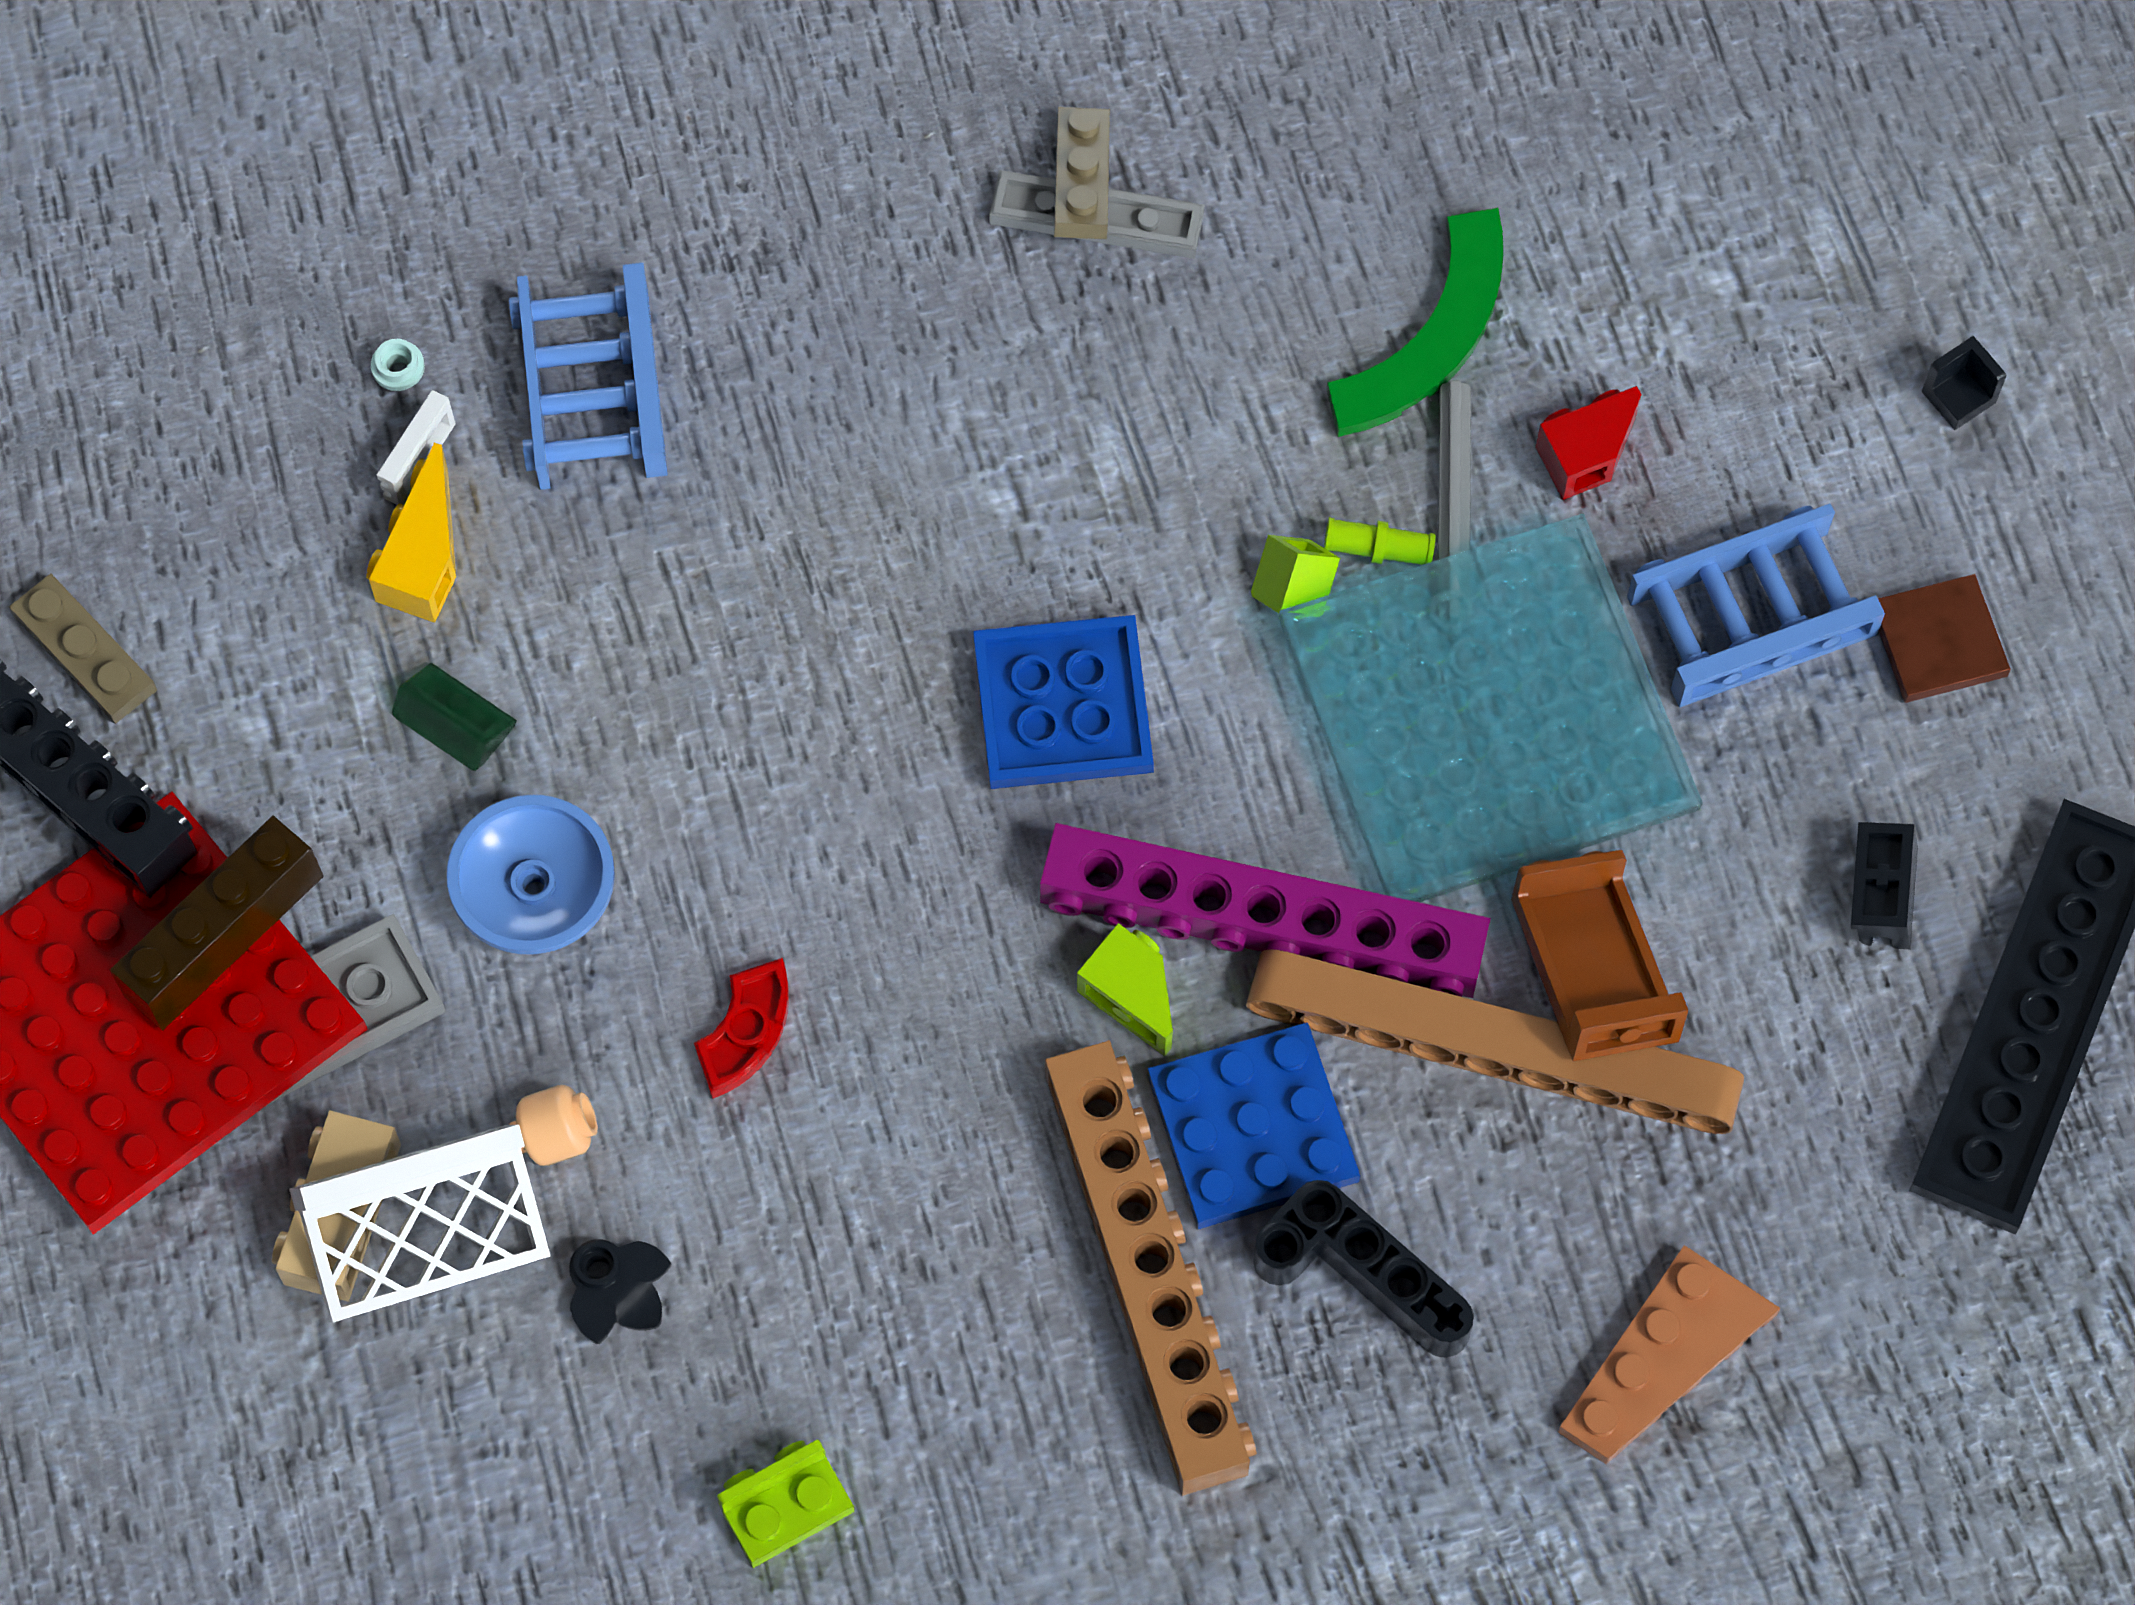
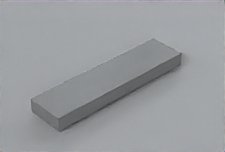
[989,170,1205,259]

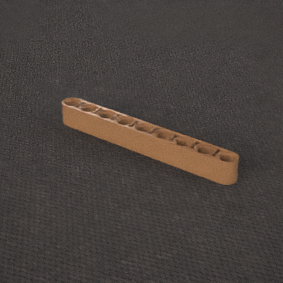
[1246,950,1744,1134]

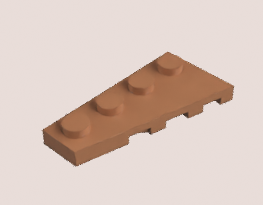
[1558,1245,1781,1465]

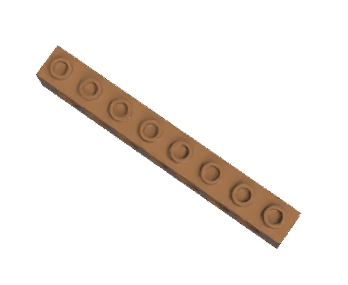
[1045,1040,1257,1496]

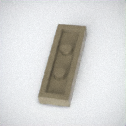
[1054,107,1110,239]
[9,573,157,724]

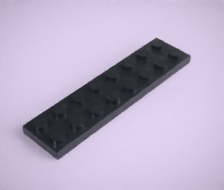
[1909,798,2135,1235]

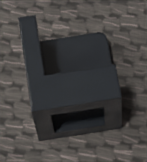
[1921,335,2006,430]

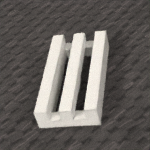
[377,390,456,505]

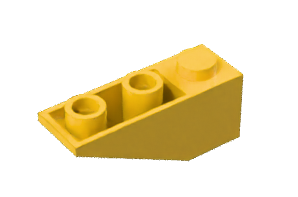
[366,442,456,623]

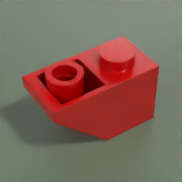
[1535,386,1642,500]

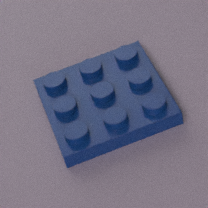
[973,615,1154,789]
[1147,1022,1360,1230]

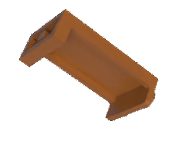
[1511,850,1689,1061]

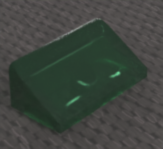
[392,663,517,771]

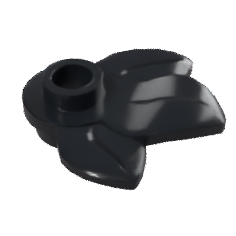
[569,1239,672,1344]

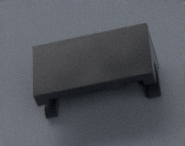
[1851,822,1918,950]

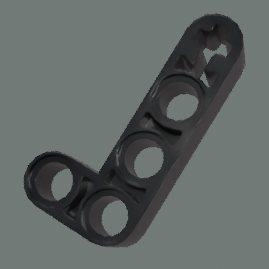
[1253,1180,1474,1358]

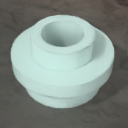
[371,339,425,391]

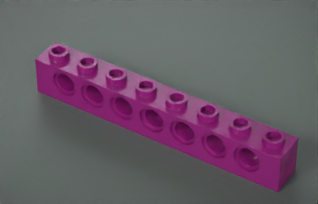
[1040,823,1491,998]

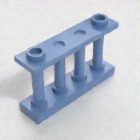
[509,262,668,490]
[1627,503,1885,708]

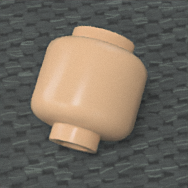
[509,1085,598,1166]

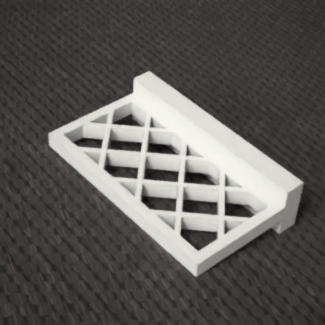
[289,1124,550,1322]

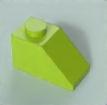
[1077,923,1173,1056]

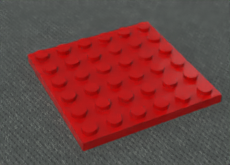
[0,791,368,1235]

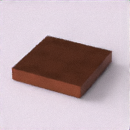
[1878,574,2011,703]

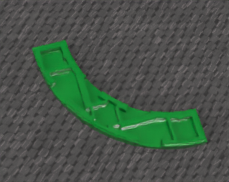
[1326,208,1504,437]

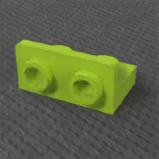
[717,1439,855,1568]

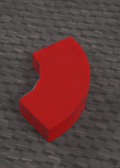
[694,958,789,1099]

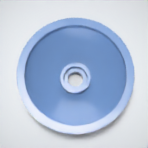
[447,795,615,954]

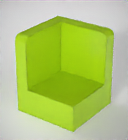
[1251,535,1340,618]

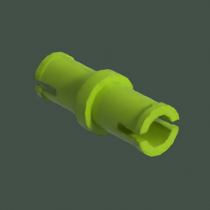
[1324,517,1436,567]

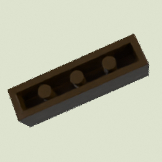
[110,815,324,1031]

